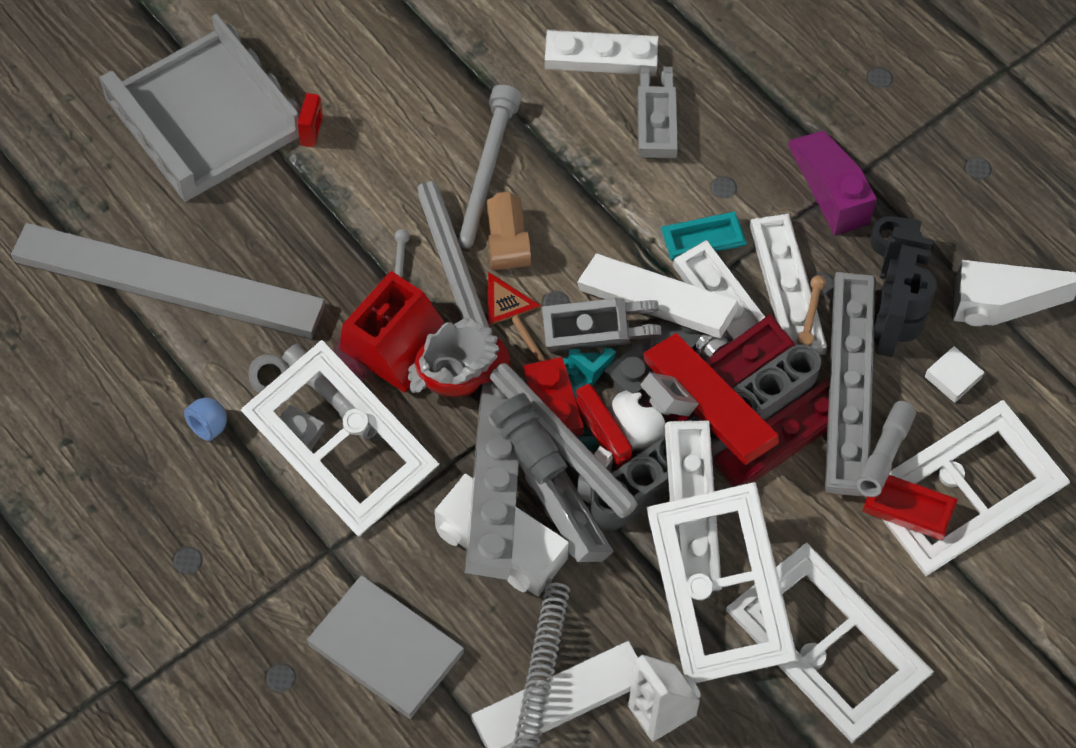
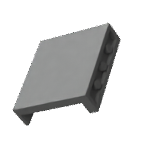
[99,14,301,202]

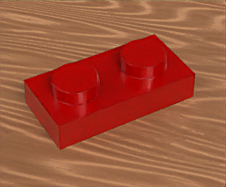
[523,357,584,436]

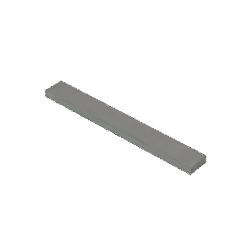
[11,223,325,339]

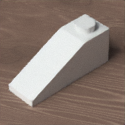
[953,260,1076,326]
[628,655,700,742]

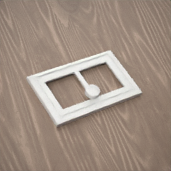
[241,340,439,537]
[865,400,1070,576]
[646,482,798,683]
[726,543,934,743]

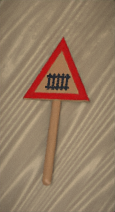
[488,272,545,362]

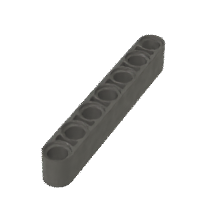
[590,345,821,531]

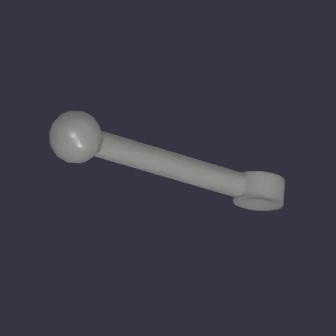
[394,229,410,277]

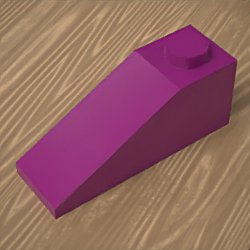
[788,130,877,236]

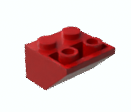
[340,271,445,393]

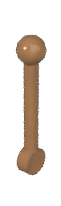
[797,275,826,346]

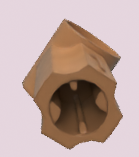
[487,192,531,270]

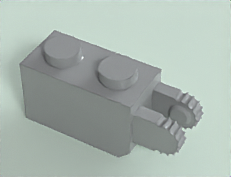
[542,298,661,353]

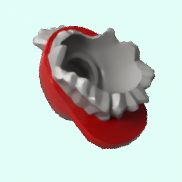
[408,318,511,397]

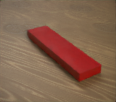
[644,333,779,465]

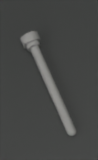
[458,85,522,249]

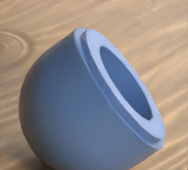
[184,398,227,441]

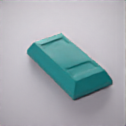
[660,211,747,261]

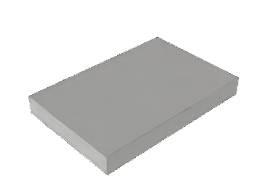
[307,575,464,719]

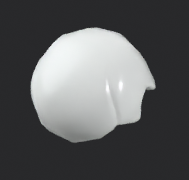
[609,390,666,452]

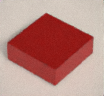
[297,93,324,148]

